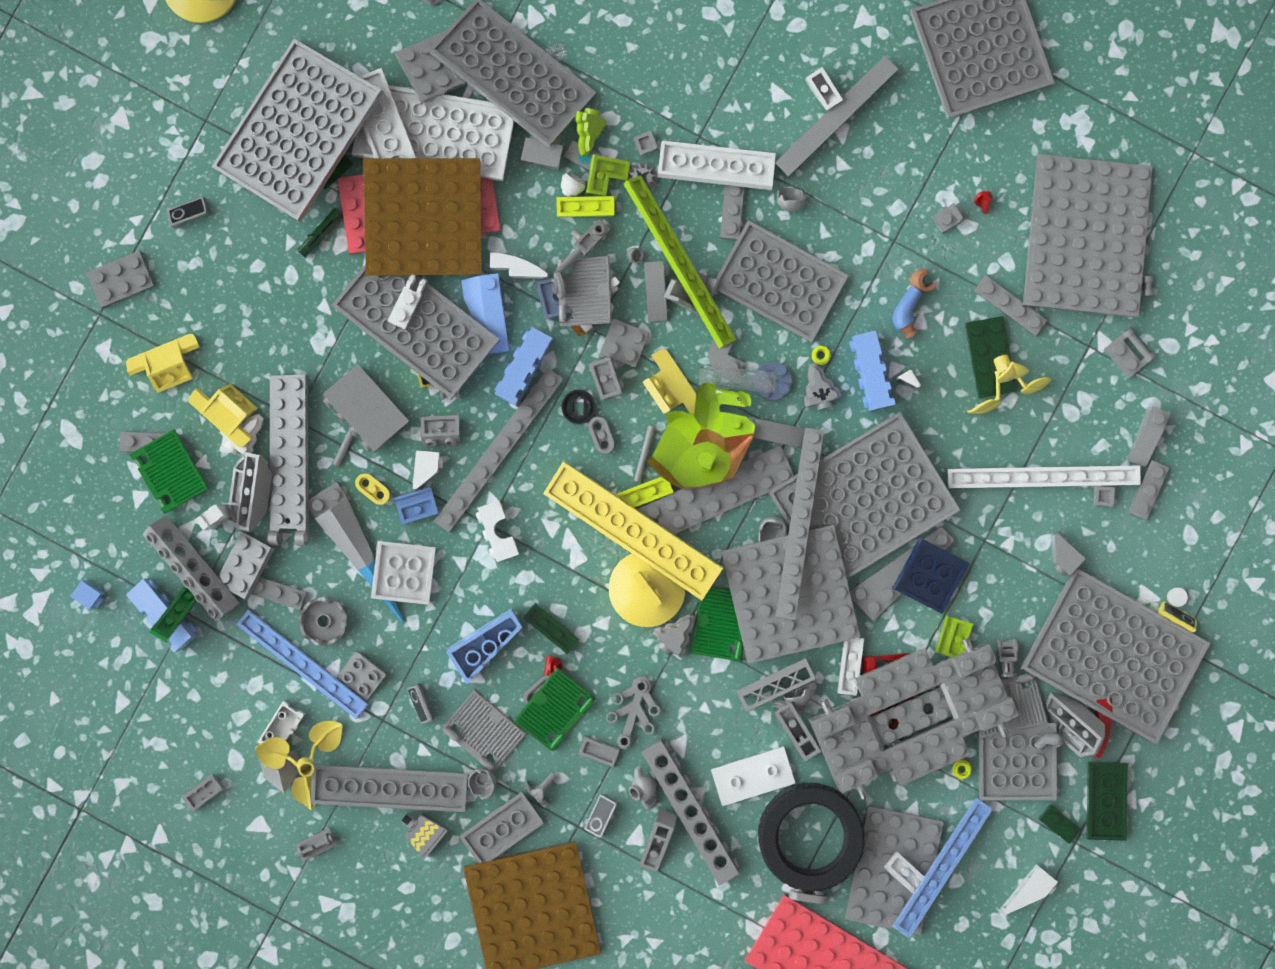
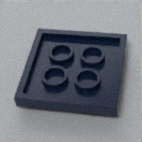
[892,537,970,614]

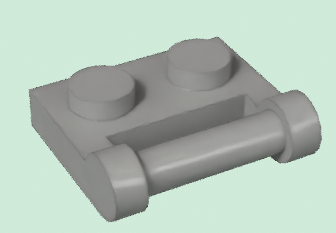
[1103,327,1155,378]

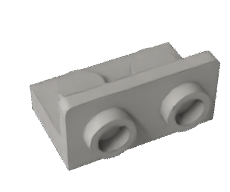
[421,415,461,447]

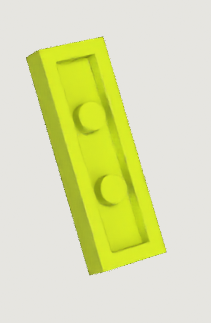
[557,196,614,218]
[615,477,674,508]

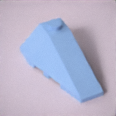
[461,273,509,354]

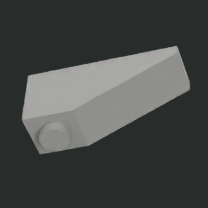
[1127,406,1170,468]
[774,702,821,761]
[639,808,677,872]

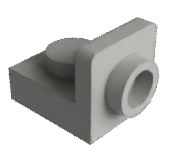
[931,203,964,234]

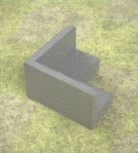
[664,271,719,314]

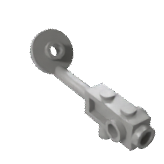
[551,219,611,299]

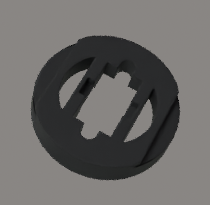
[561,390,596,424]

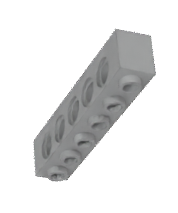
[143,515,239,622]

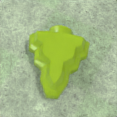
[575,108,607,156]

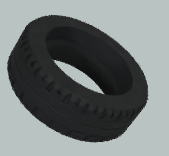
[758,782,865,892]

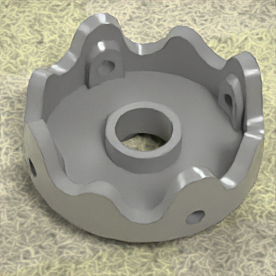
[298,597,348,646]

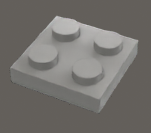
[600,318,649,368]

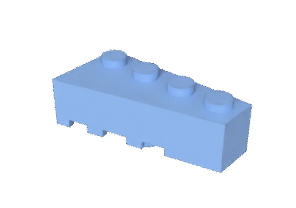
[495,327,553,406]
[849,331,895,412]

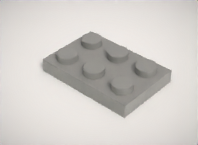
[86,251,155,308]
[218,531,274,600]

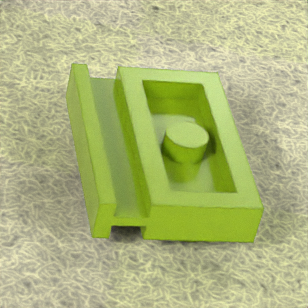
[935,616,973,657]

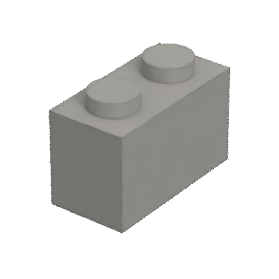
[521,136,564,171]

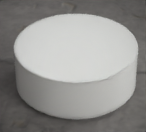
[1167,587,1188,607]

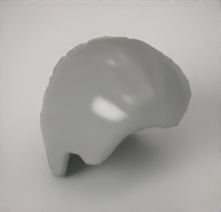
[758,516,788,542]

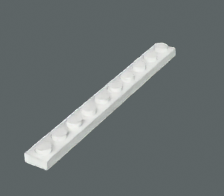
[947,466,1141,488]

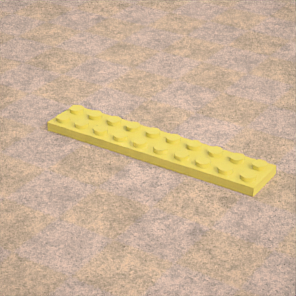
[543,461,724,600]

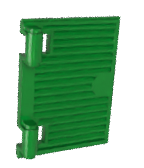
[129,429,209,514]
[690,587,744,662]
[513,668,595,751]

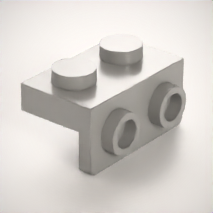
[589,356,625,400]

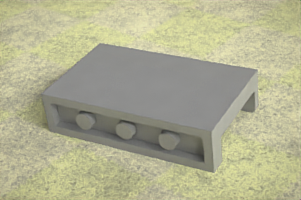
[323,364,409,453]

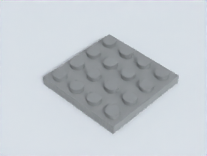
[978,722,1057,800]

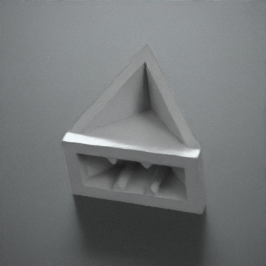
[260,749,300,794]

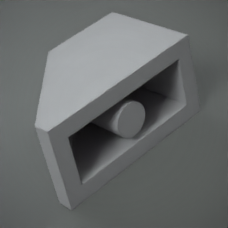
[1051,533,1086,576]

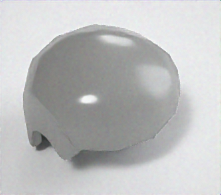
[777,188,806,212]
[468,768,497,799]

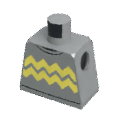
[401,813,449,859]

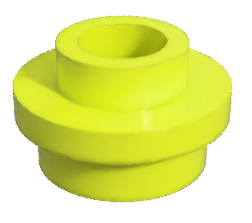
[811,346,831,365]
[952,760,972,779]

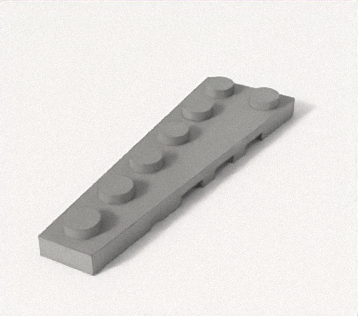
[850,527,955,621]

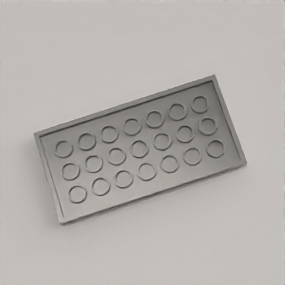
[429,0,596,148]
[332,265,500,400]

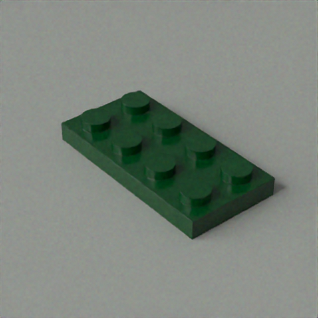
[965,316,1017,398]
[1086,762,1128,841]

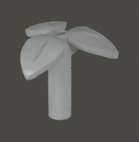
[525,772,557,805]

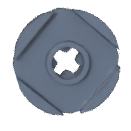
[753,362,792,401]

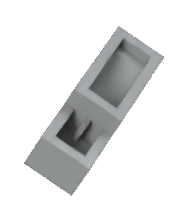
[644,261,668,322]
[753,419,805,448]

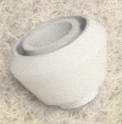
[561,173,586,197]

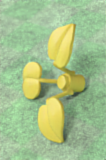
[967,355,1052,414]
[255,721,343,809]

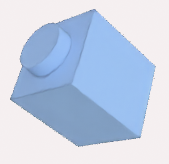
[70,580,105,610]

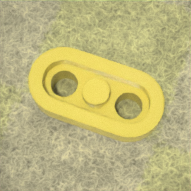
[355,473,390,505]

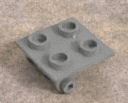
[337,650,387,701]

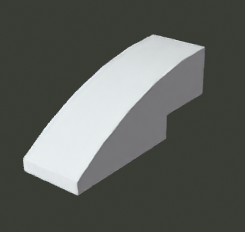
[490,252,548,279]

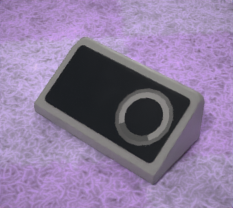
[167,197,210,228]
[407,683,434,723]
[584,794,617,838]

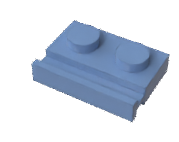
[394,487,439,525]

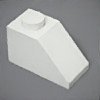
[805,67,843,111]
[413,450,444,489]

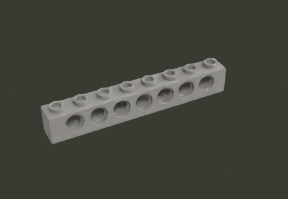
[641,739,740,886]

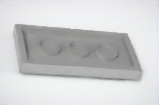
[459,791,544,863]

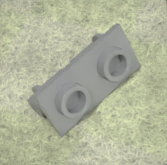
[295,828,337,862]

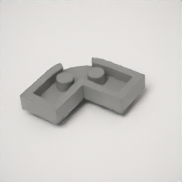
[708,337,745,381]

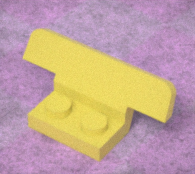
[126,334,200,393]
[643,349,696,415]
[189,383,258,447]

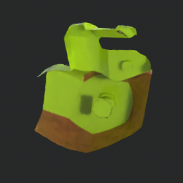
[645,382,755,490]

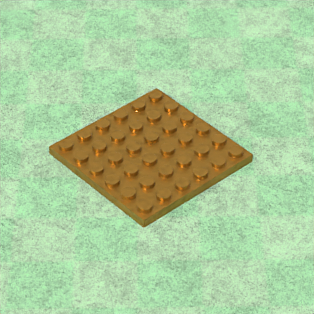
[363,158,482,276]
[463,841,601,969]

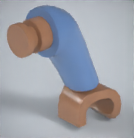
[892,269,936,338]

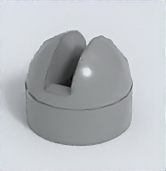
[627,248,644,263]

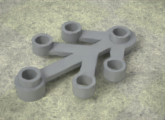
[606,676,660,749]

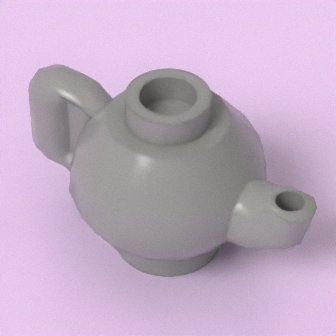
[629,765,657,810]

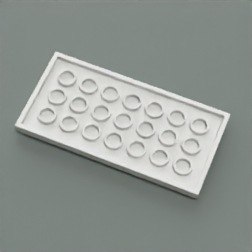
[352,85,515,182]

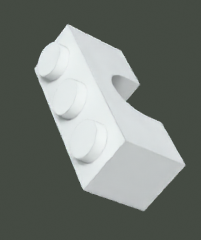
[476,500,520,562]

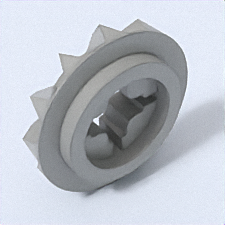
[627,163,657,191]

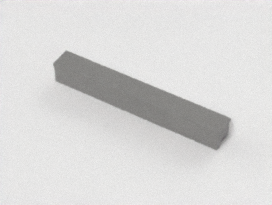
[775,56,898,178]

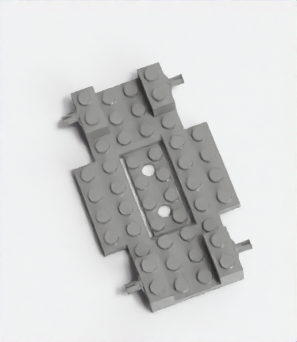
[809,637,1019,799]

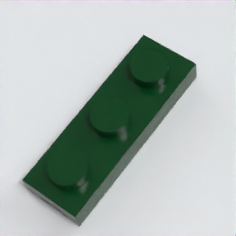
[523,603,579,654]

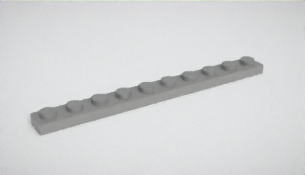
[434,368,564,533]
[776,428,824,620]

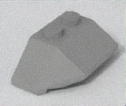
[228,452,272,531]
[1044,692,1105,757]

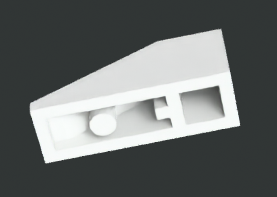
[1000,864,1057,914]

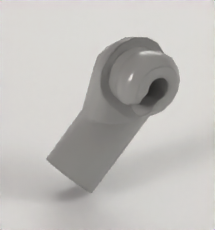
[1034,733,1064,752]

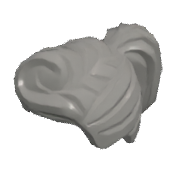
[773,679,817,715]

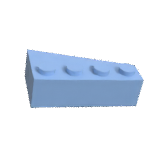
[126,579,199,652]
[446,608,522,684]

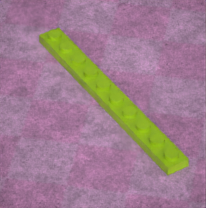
[624,175,736,349]

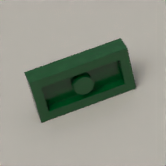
[1038,804,1081,844]

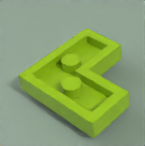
[586,155,630,196]

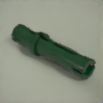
[296,207,343,258]

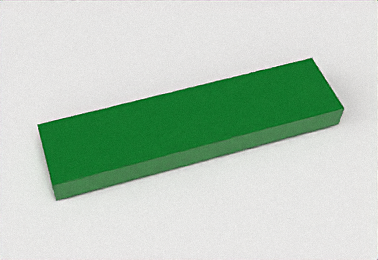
[150,586,197,643]

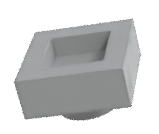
[633,130,658,156]
[1093,486,1115,507]

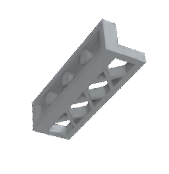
[736,658,816,713]

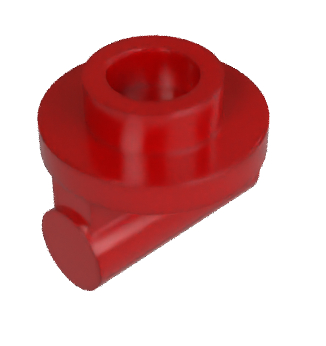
[974,191,993,214]
[544,655,563,676]

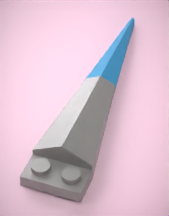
[309,481,403,622]

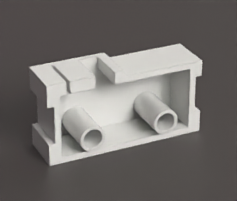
[195,504,232,530]
[258,700,306,744]

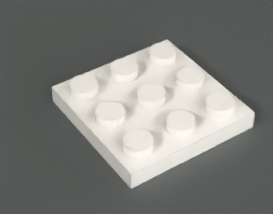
[371,541,436,605]

